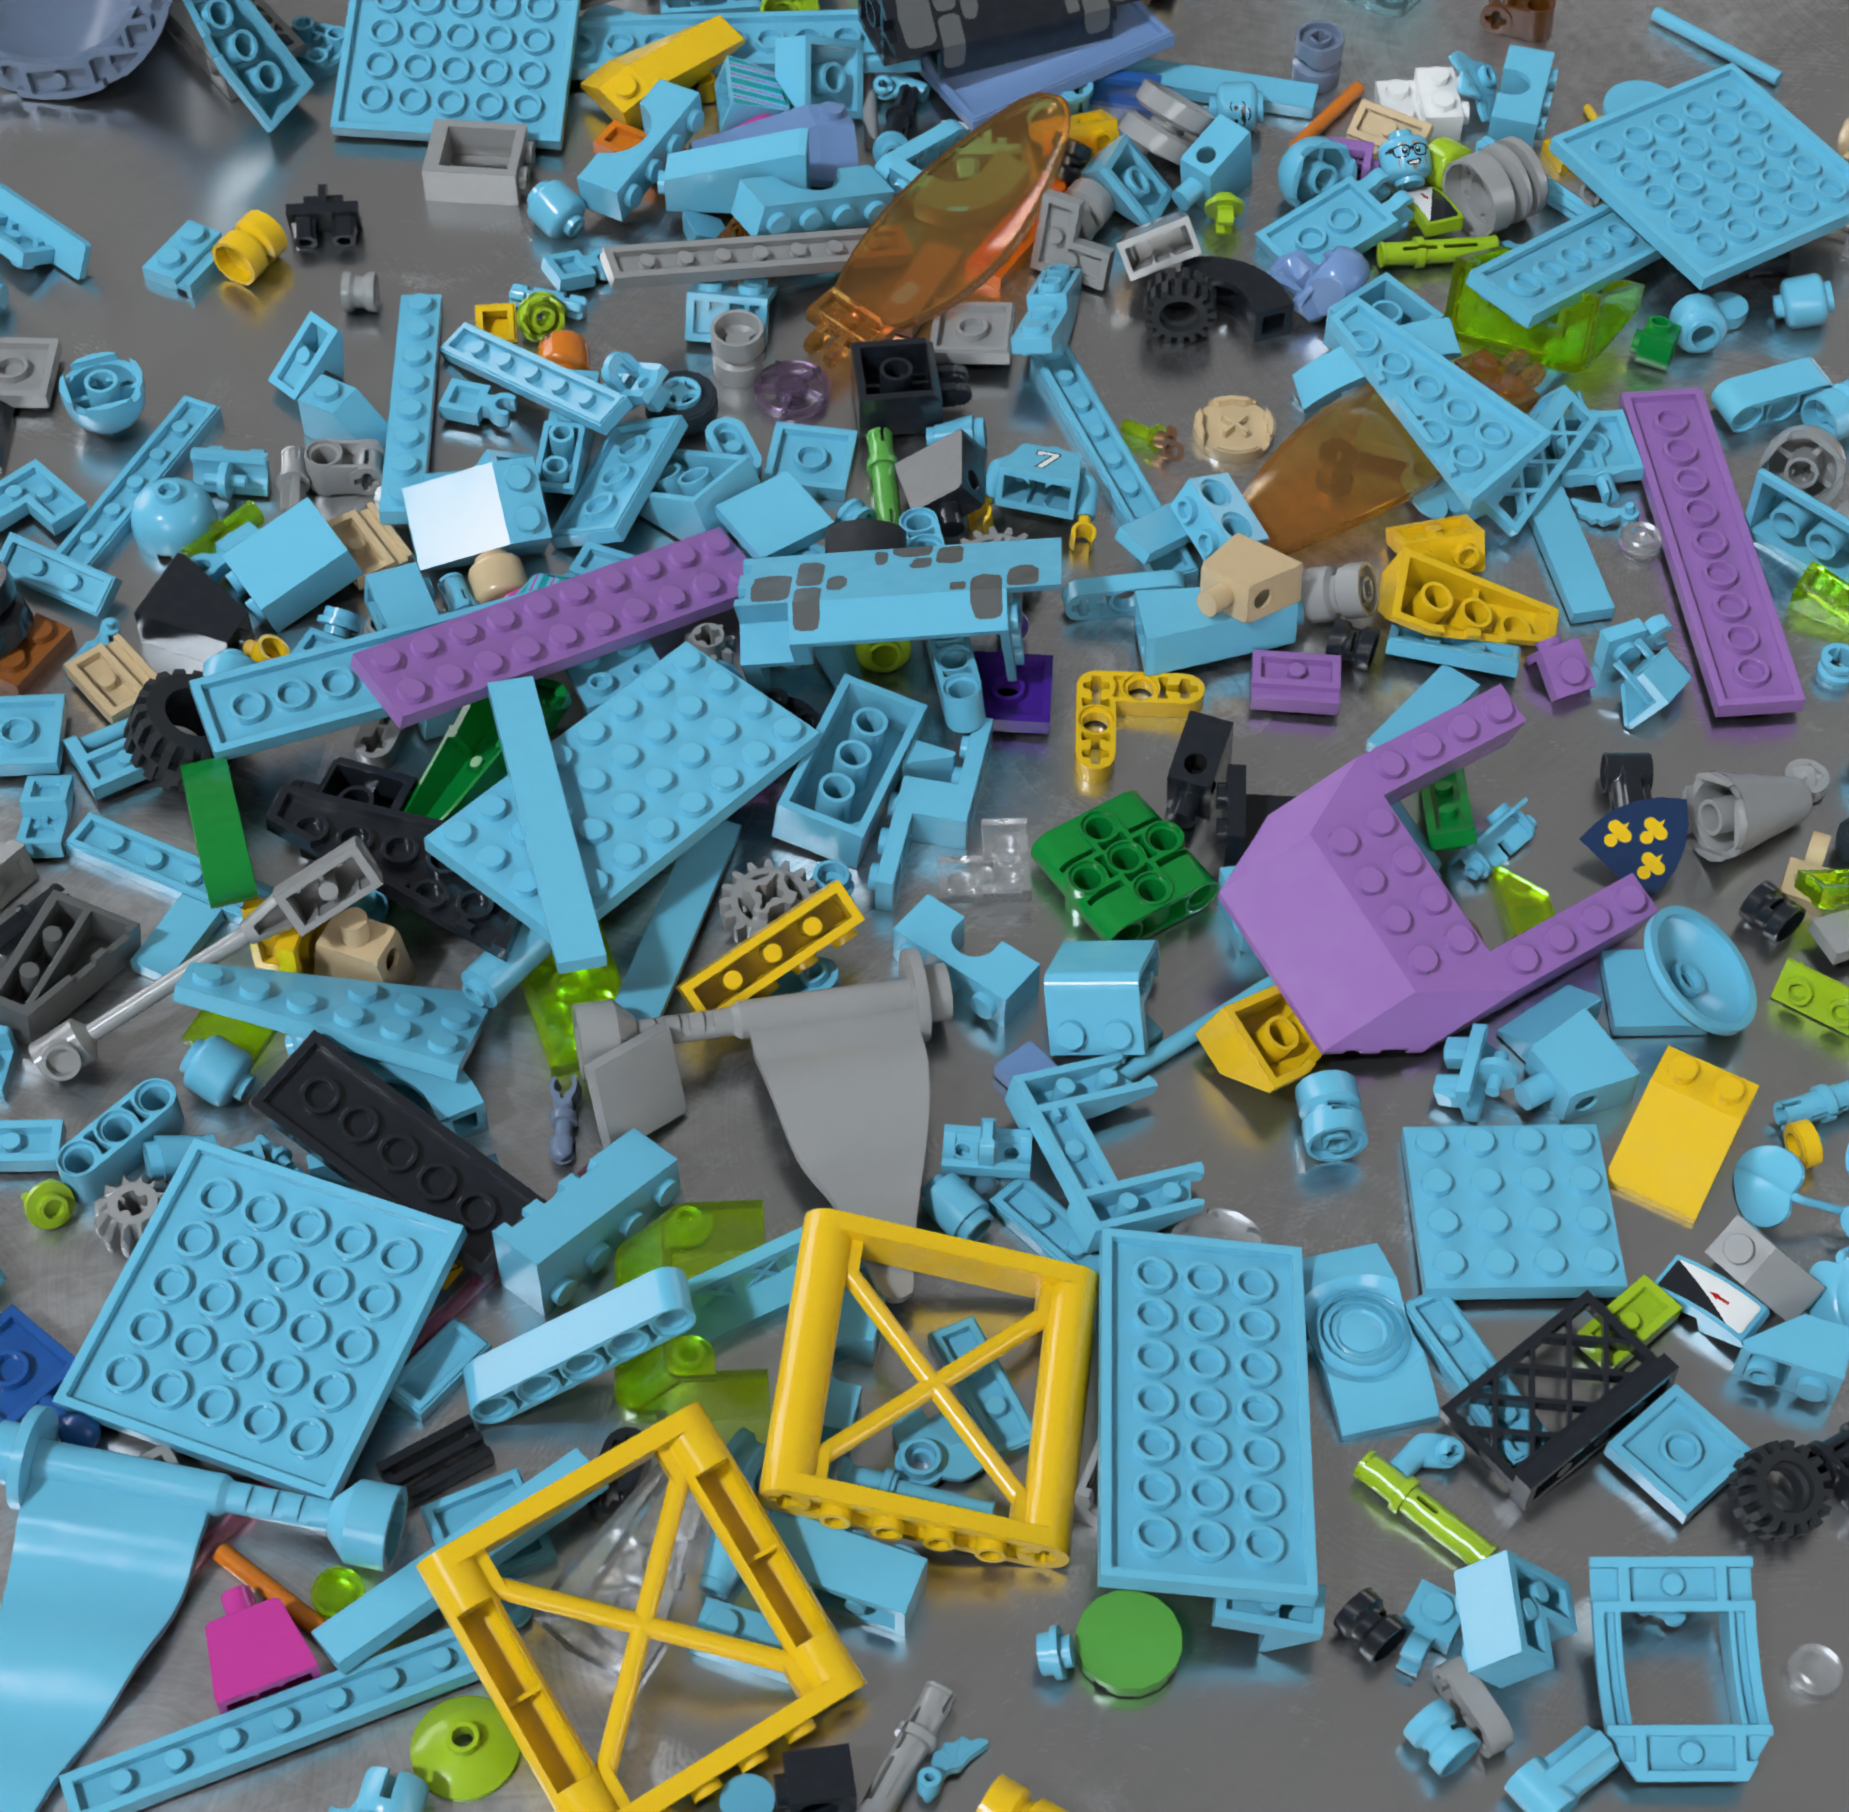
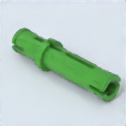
[866,427,901,525]

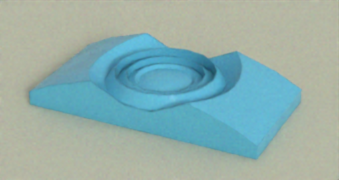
[1303,1243,1440,1442]

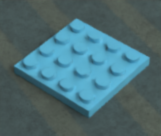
[1400,1124,1628,1300]

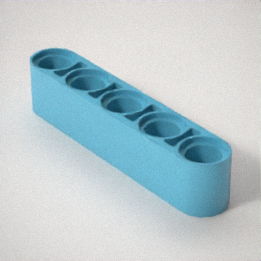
[463,1266,696,1424]

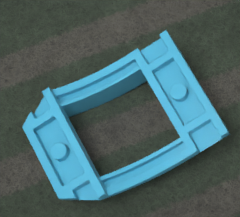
[1589,1556,1774,1782]

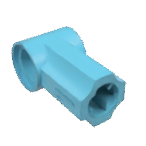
[1504,1725,1620,1812]

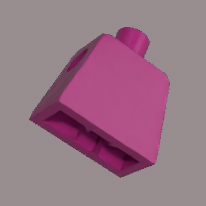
[205,1585,321,1715]

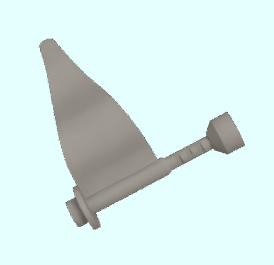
[572,947,953,1304]

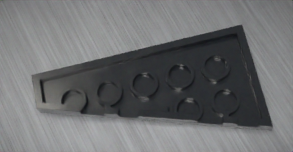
[265,784,523,962]

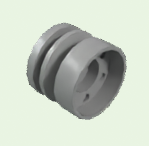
[1442,136,1548,237]

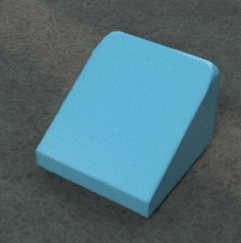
[682,210,731,241]
[902,739,956,783]

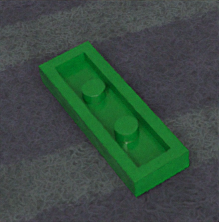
[1421,768,1477,851]

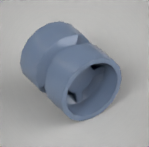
[1290,20,1345,94]

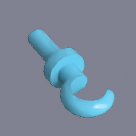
[255,1133,305,1174]

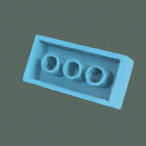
[772,673,928,869]

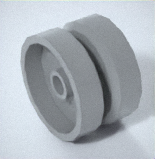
[1118,78,1216,165]

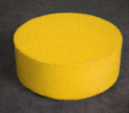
[1783,1119,1823,1170]

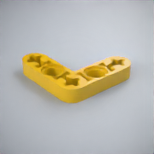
[1074,670,1205,784]

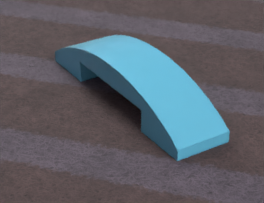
[1292,317,1462,413]

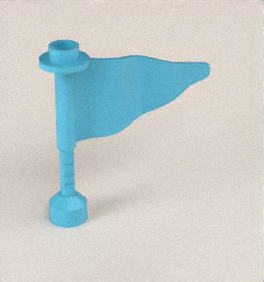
[0,1404,408,1812]

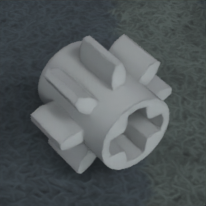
[684,623,736,665]

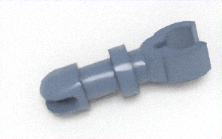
[549,1074,583,1165]

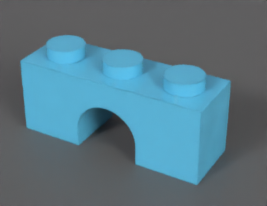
[1488,44,1559,149]
[893,894,1040,1028]
[821,1290,885,1456]

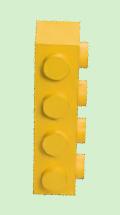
[675,880,865,1012]

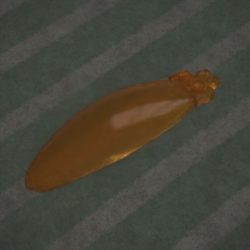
[802,92,1071,368]
[1242,348,1547,555]

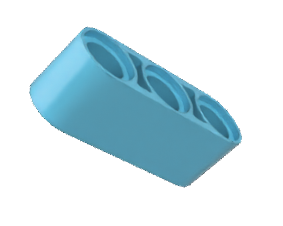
[1711,357,1834,433]
[56,1078,184,1203]

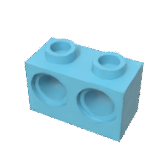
[1170,472,1270,561]

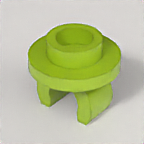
[1204,192,1244,235]
[21,1178,75,1230]

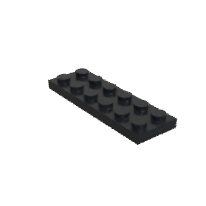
[249,1030,547,1283]

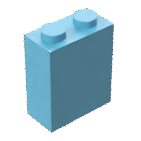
[222,497,363,633]

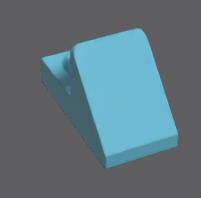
[267,311,344,402]
[1211,1584,1327,1652]

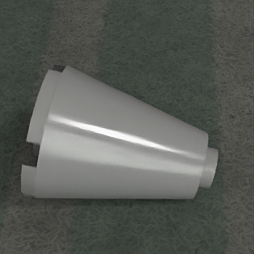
[1682,771,1813,862]

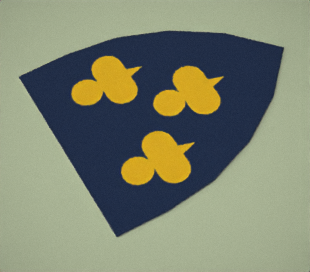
[1579,797,1689,898]

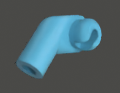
[1389,1433,1466,1477]

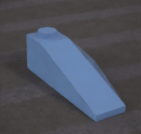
[689,101,859,188]

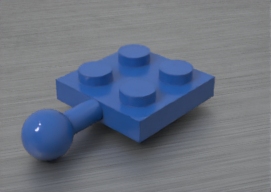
[0,1304,101,1448]

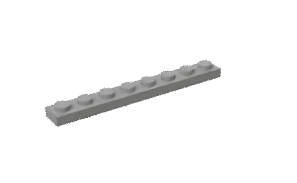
[599,225,914,289]

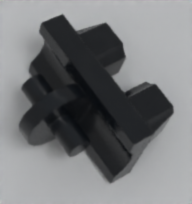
[285,184,363,249]

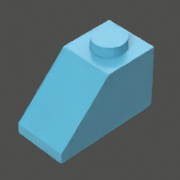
[298,374,388,461]

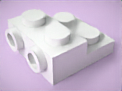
[1374,66,1470,142]

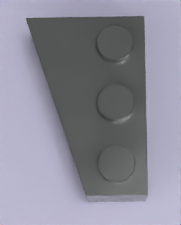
[0,889,141,1045]

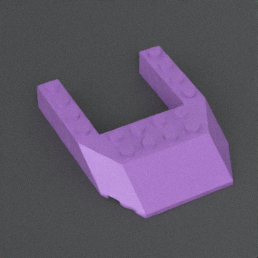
[1217,684,1659,1054]

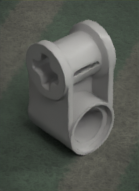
[304,439,385,496]

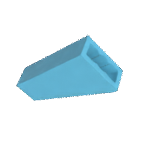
[658,128,811,213]
[1134,587,1304,676]

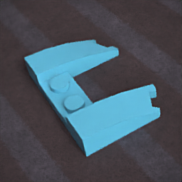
[1004,1052,1205,1254]

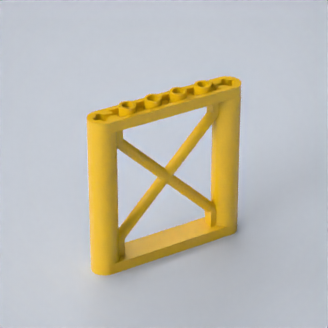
[757,1208,1099,1569]
[416,1401,868,1812]

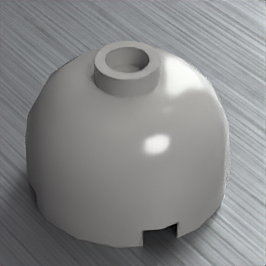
[1759,424,1847,504]

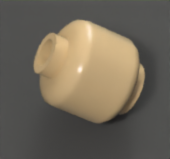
[468,549,528,604]

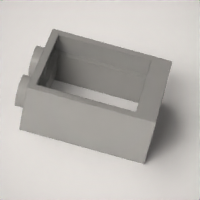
[422,119,536,206]

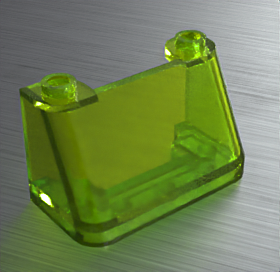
[1444,246,1645,374]

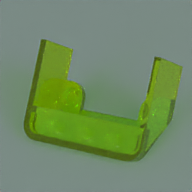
[615,1199,771,1424]

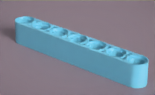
[899,507,986,733]

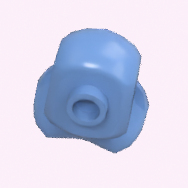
[1265,246,1370,323]

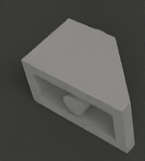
[1705,1215,1827,1321]

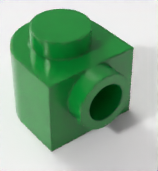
[1629,315,1682,372]

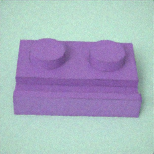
[1250,649,1341,715]

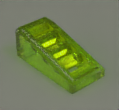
[1788,561,1849,635]

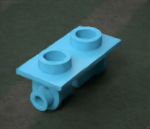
[1447,797,1538,880]

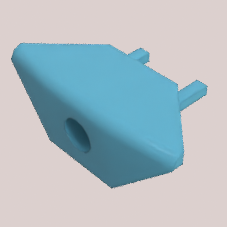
[1613,637,1692,729]

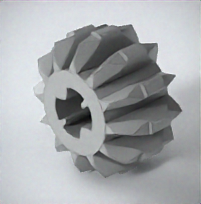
[94,1172,168,1259]

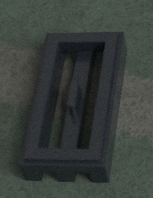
[376,1414,495,1509]

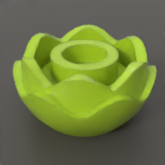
[516,291,566,343]

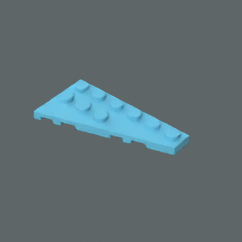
[1328,296,1553,512]
[173,962,493,1082]

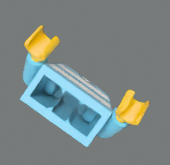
[967,443,1099,552]

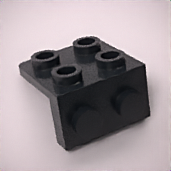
[1215,764,1296,867]

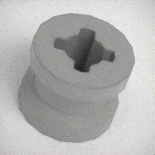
[341,271,380,312]

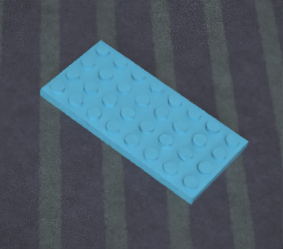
[424,641,820,944]
[1097,1227,1318,1607]

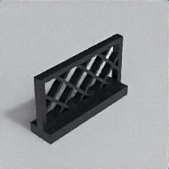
[1438,1290,1679,1511]

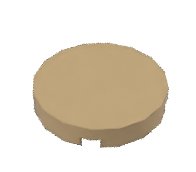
[1193,395,1276,464]

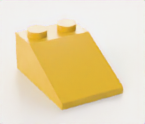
[1606,1045,1760,1225]

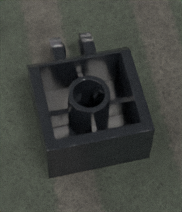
[851,337,972,437]
[290,757,418,861]

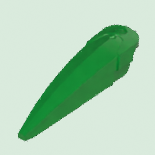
[403,678,572,821]

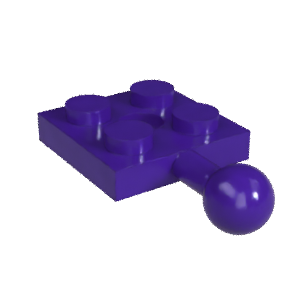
[973,612,1054,734]

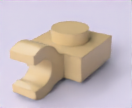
[1780,831,1836,916]

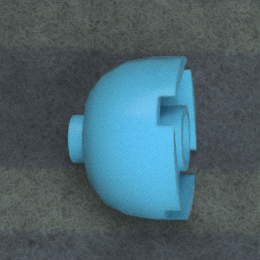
[1277,136,1357,209]
[59,352,146,434]
[131,477,220,560]

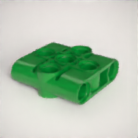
[1030,790,1219,941]

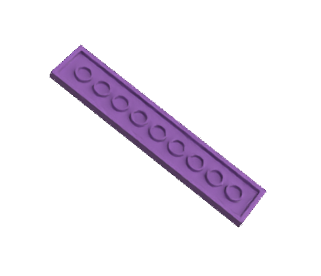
[1618,387,1806,717]
[350,527,748,729]

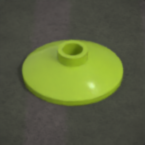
[410,1696,521,1802]

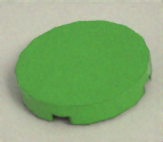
[1075,1590,1183,1697]

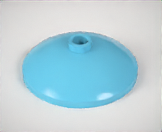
[1644,905,1757,1036]

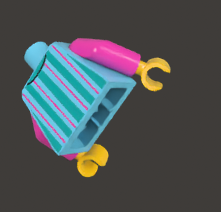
[697,55,795,137]

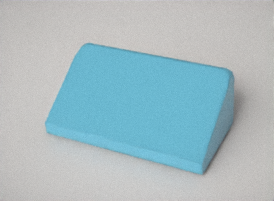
[1496,984,1603,1062]

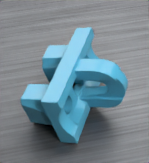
[601,351,672,412]
[941,1117,1033,1184]

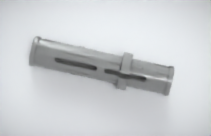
[856,1681,957,1812]

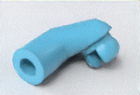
[872,73,931,103]

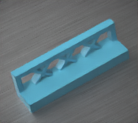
[1459,384,1599,537]
[677,1226,868,1358]

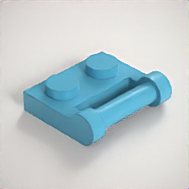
[62,717,147,800]

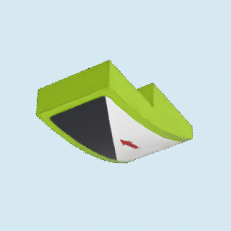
[1393,185,1464,237]

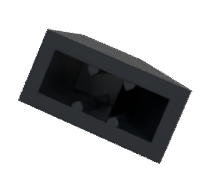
[134,553,256,662]

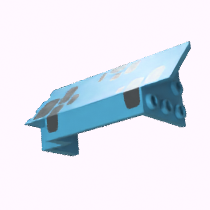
[733,537,1062,693]

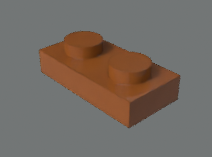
[0,613,75,695]

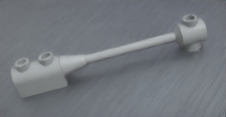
[28,835,383,1085]

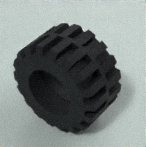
[123,669,238,792]

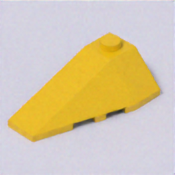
[580,15,745,129]
[1377,547,1559,646]
[1195,985,1323,1093]

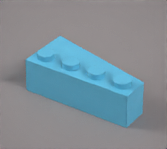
[492,1128,680,1317]

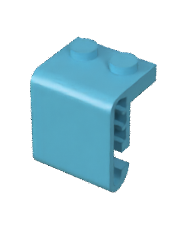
[1044,940,1160,1056]

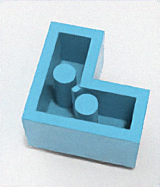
[1454,1550,1578,1689]

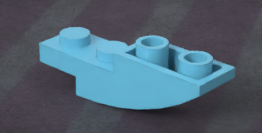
[1011,264,1083,356]
[536,369,601,494]

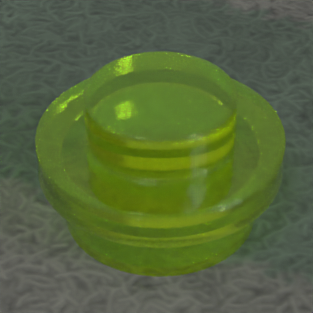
[310,1566,365,1619]

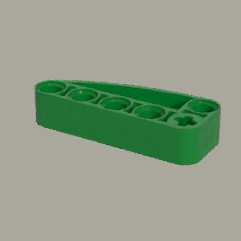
[180,757,259,909]

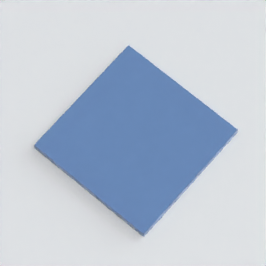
[918,1,1175,134]

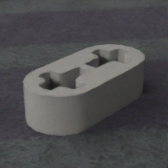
[353,716,412,769]
[1433,1655,1515,1758]

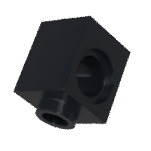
[773,1743,857,1812]

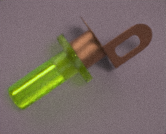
[1120,418,1184,463]

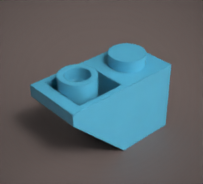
[1732,1314,1849,1405]

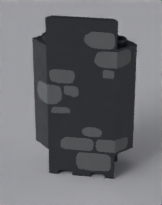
[858,0,1140,80]

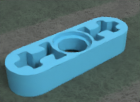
[874,119,971,188]
[1061,570,1187,621]

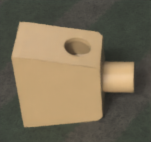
[1197,533,1303,623]
[314,907,416,985]

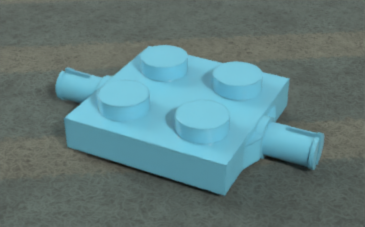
[1546,391,1644,504]

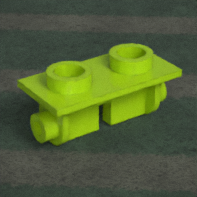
[1770,957,1849,1036]

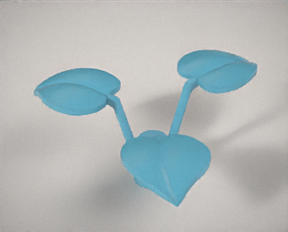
[1733,1144,1849,1327]

